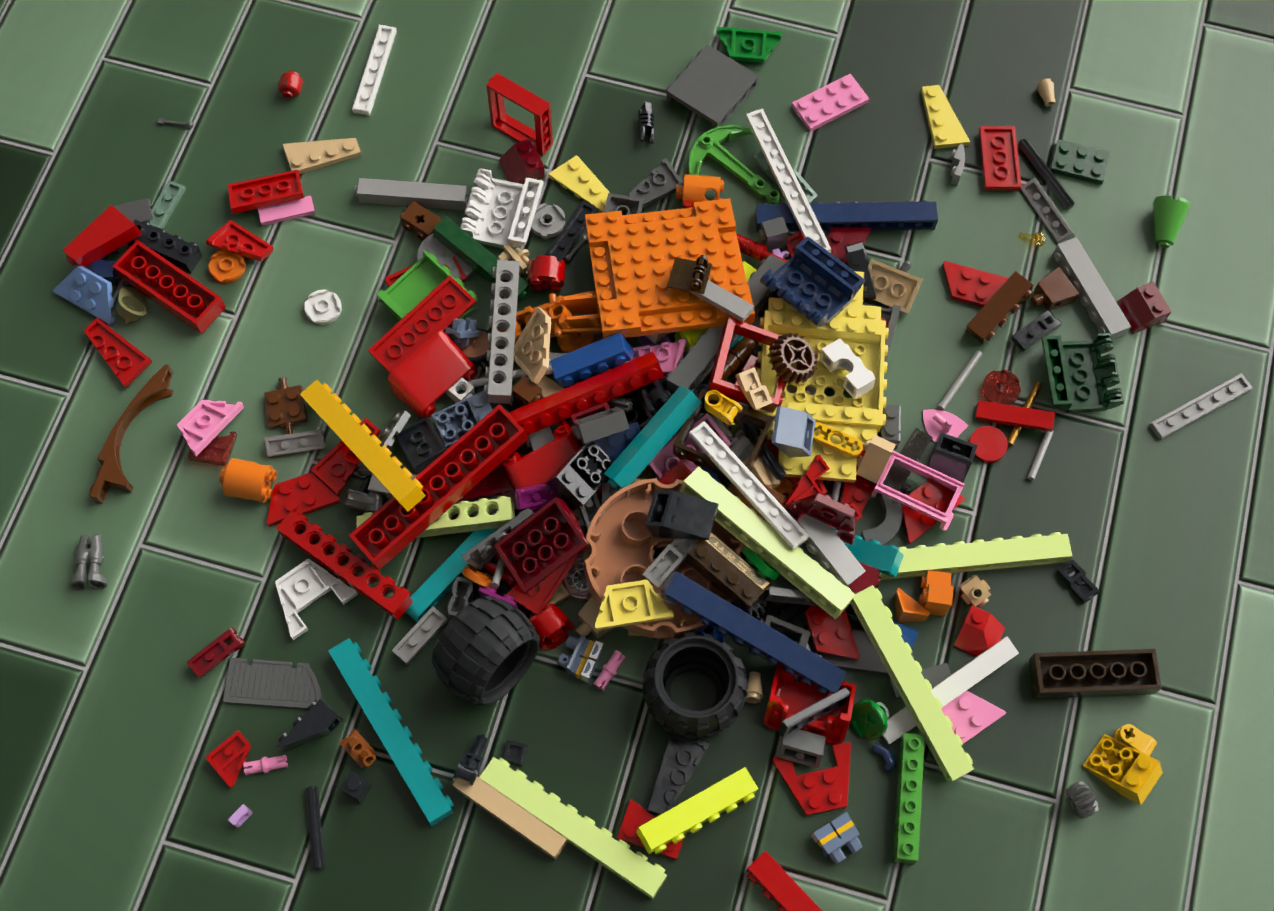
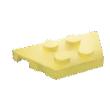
[594,580,674,630]

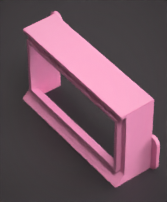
[872,451,965,531]

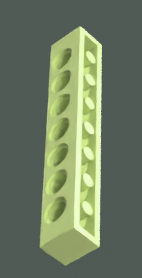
[357,496,515,538]

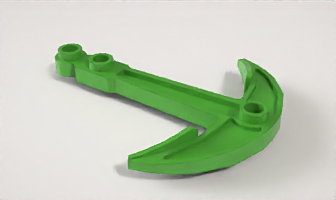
[688,125,780,204]

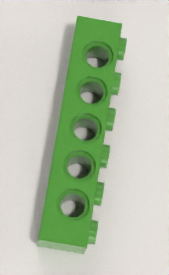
[893,733,925,865]

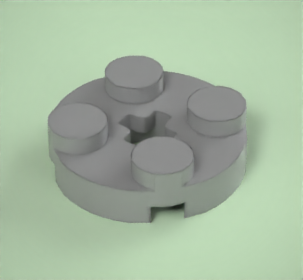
[531,203,565,240]

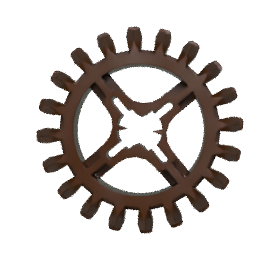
[767,332,818,385]

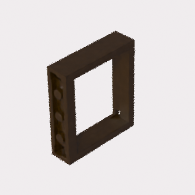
[673,388,774,475]

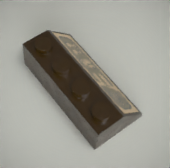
[685,531,772,613]

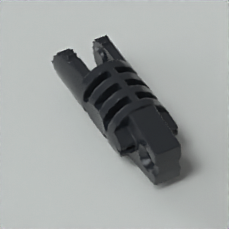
[638,101,654,144]

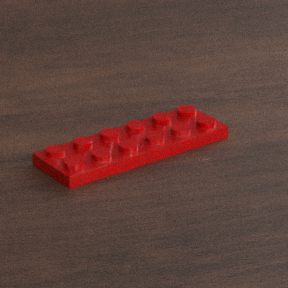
[368,275,476,373]

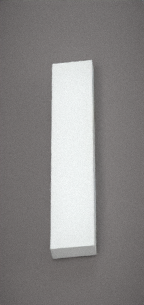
[352,25,397,116]

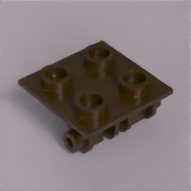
[667,255,712,294]

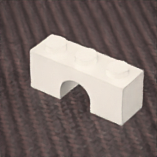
[819,339,876,400]

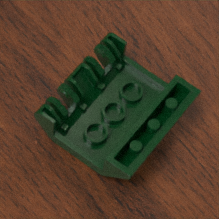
[1041,333,1124,413]

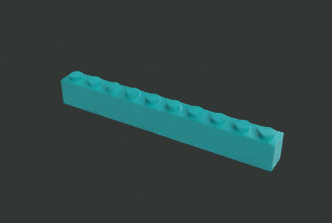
[328,638,454,826]

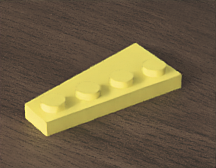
[921,85,970,149]
[548,155,610,213]

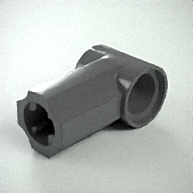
[344,489,385,513]

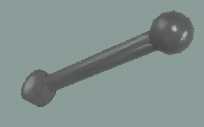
[158,117,194,128]
[564,234,588,262]

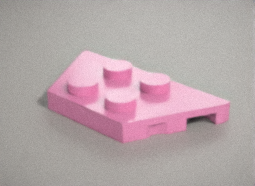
[177,400,244,456]
[941,690,1006,744]

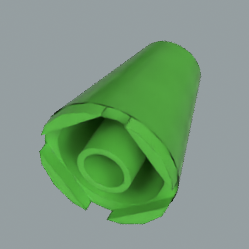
[1153,195,1190,248]

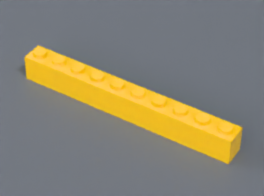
[300,379,426,512]

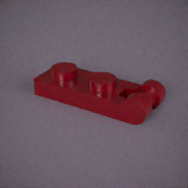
[186,628,246,679]

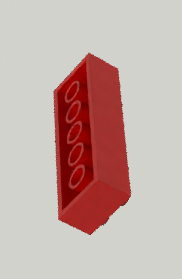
[112,240,226,334]

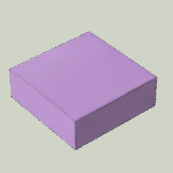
[228,804,253,828]

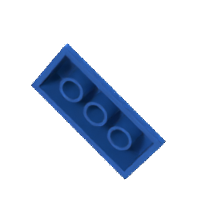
[551,332,634,387]

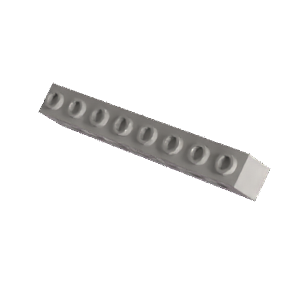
[484,260,520,404]

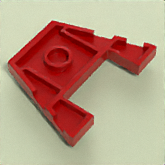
[783,455,863,528]
[772,742,851,816]

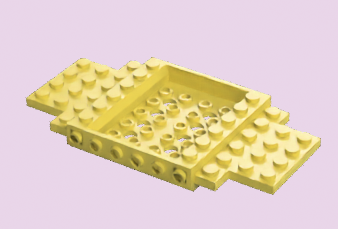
[757,271,889,483]

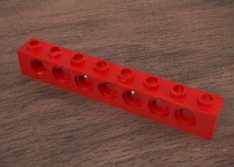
[276,510,413,620]

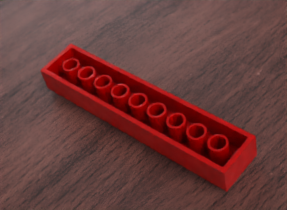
[349,404,529,570]

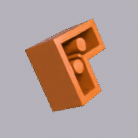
[918,570,954,617]

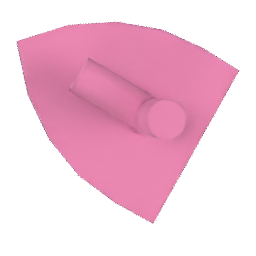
[923,409,969,443]

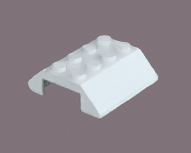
[460,168,544,249]

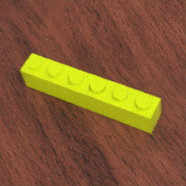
[636,767,758,854]

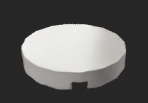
[304,289,342,325]

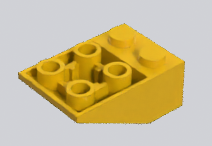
[1083,734,1163,805]

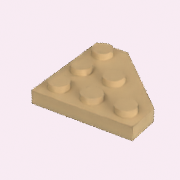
[514,307,551,384]

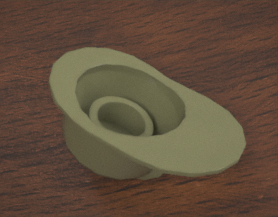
[116,287,147,324]

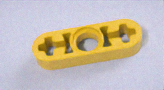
[813,422,863,458]

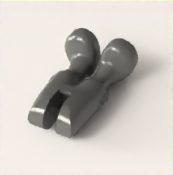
[69,534,108,590]

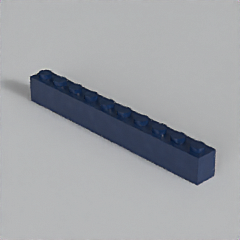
[755,200,938,233]
[659,571,847,696]

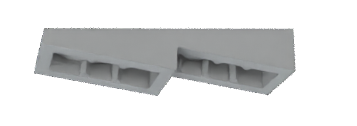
[642,538,699,588]

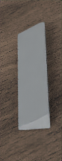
[1021,177,1076,244]

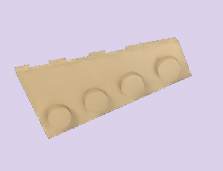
[283,138,362,174]

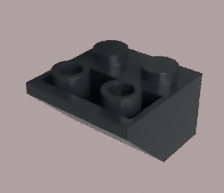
[927,432,978,483]

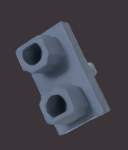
[445,318,481,349]

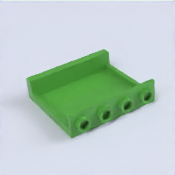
[376,250,477,328]

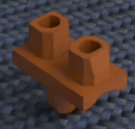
[339,729,377,768]

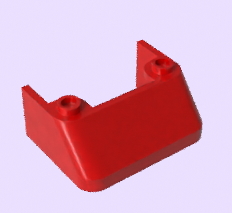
[500,420,581,490]

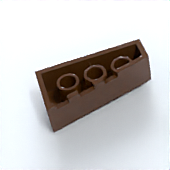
[966,271,1033,344]

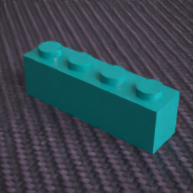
[834,529,904,577]

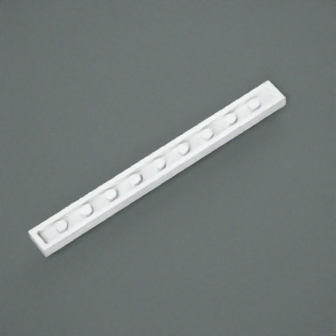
[746,109,831,253]

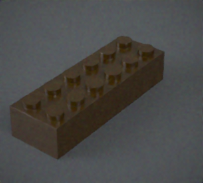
[1029,649,1162,699]

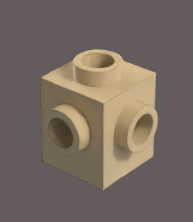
[958,575,991,607]

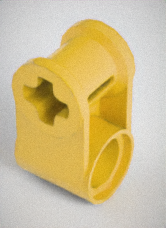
[704,390,743,425]
[1114,724,1157,756]

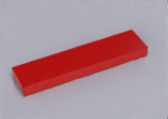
[975,400,1055,432]

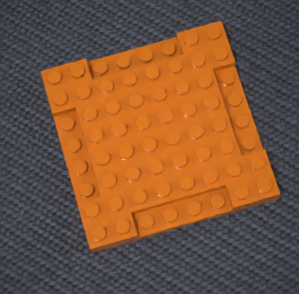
[585,198,755,339]

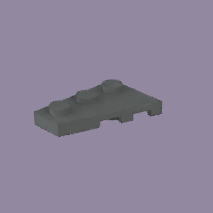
[629,158,684,208]

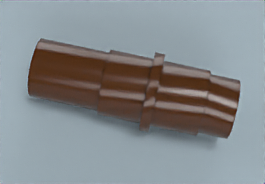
[707,337,757,381]

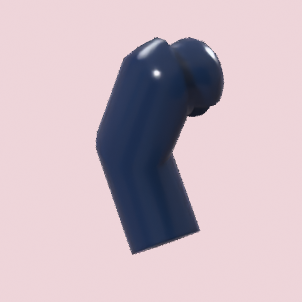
[872,743,897,772]

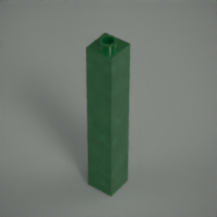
[433,216,529,303]

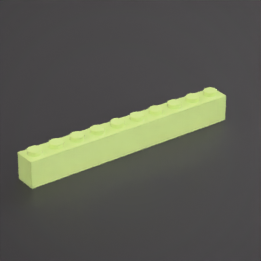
[680,467,855,619]
[879,532,1072,580]
[850,585,974,782]
[479,757,667,900]

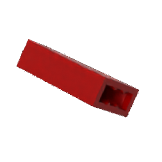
[63,205,142,267]

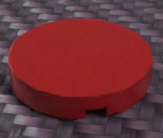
[969,426,1008,463]

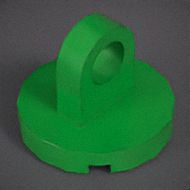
[850,699,889,740]

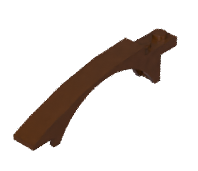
[90,364,174,505]

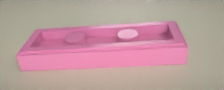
[258,196,315,226]

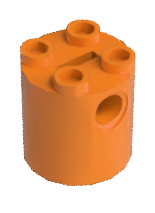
[676,174,724,209]
[219,458,277,503]

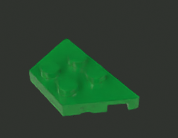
[717,27,783,63]

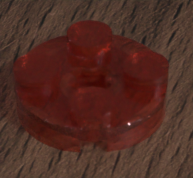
[981,370,1021,405]

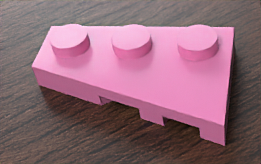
[625,339,687,375]

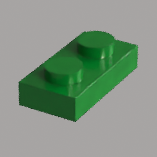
[741,546,780,581]

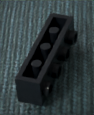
[128,219,202,273]

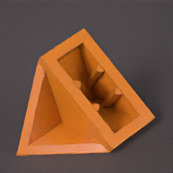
[893,588,931,623]

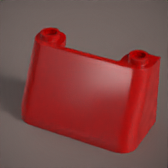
[388,330,478,420]
[764,665,856,745]

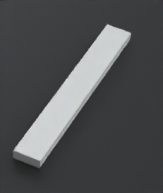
[689,421,809,550]
[882,636,1019,744]

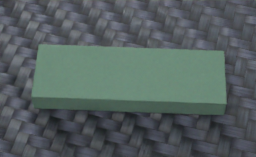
[146,180,186,229]

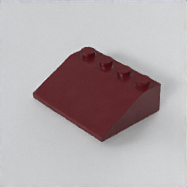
[494,497,589,594]

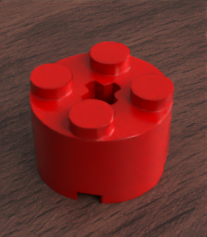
[528,255,566,292]
[529,603,574,651]

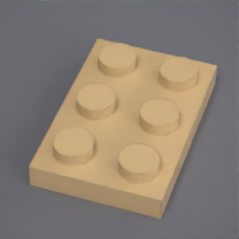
[863,259,923,314]

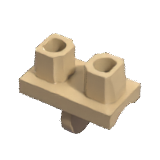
[498,244,530,278]

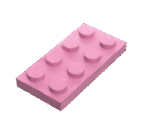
[791,74,869,132]

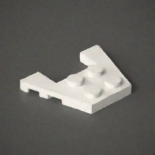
[275,559,358,640]

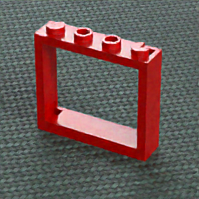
[486,73,553,156]
[707,317,787,413]

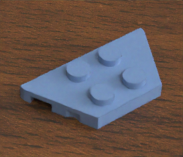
[53,266,115,324]

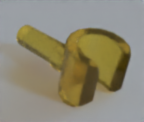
[1019,232,1045,246]

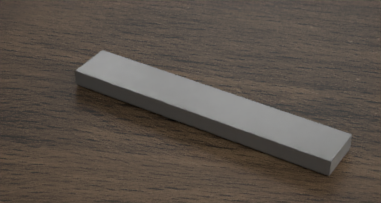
[1149,373,1253,440]

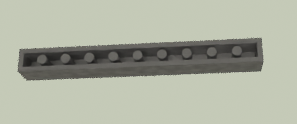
[666,254,786,394]

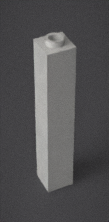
[355,178,468,211]

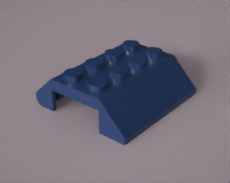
[760,236,865,327]

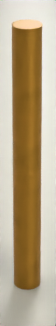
[1007,381,1042,447]

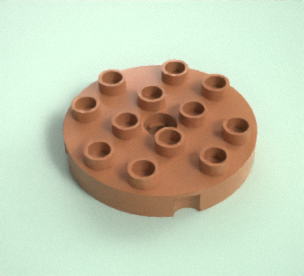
[583,478,745,639]

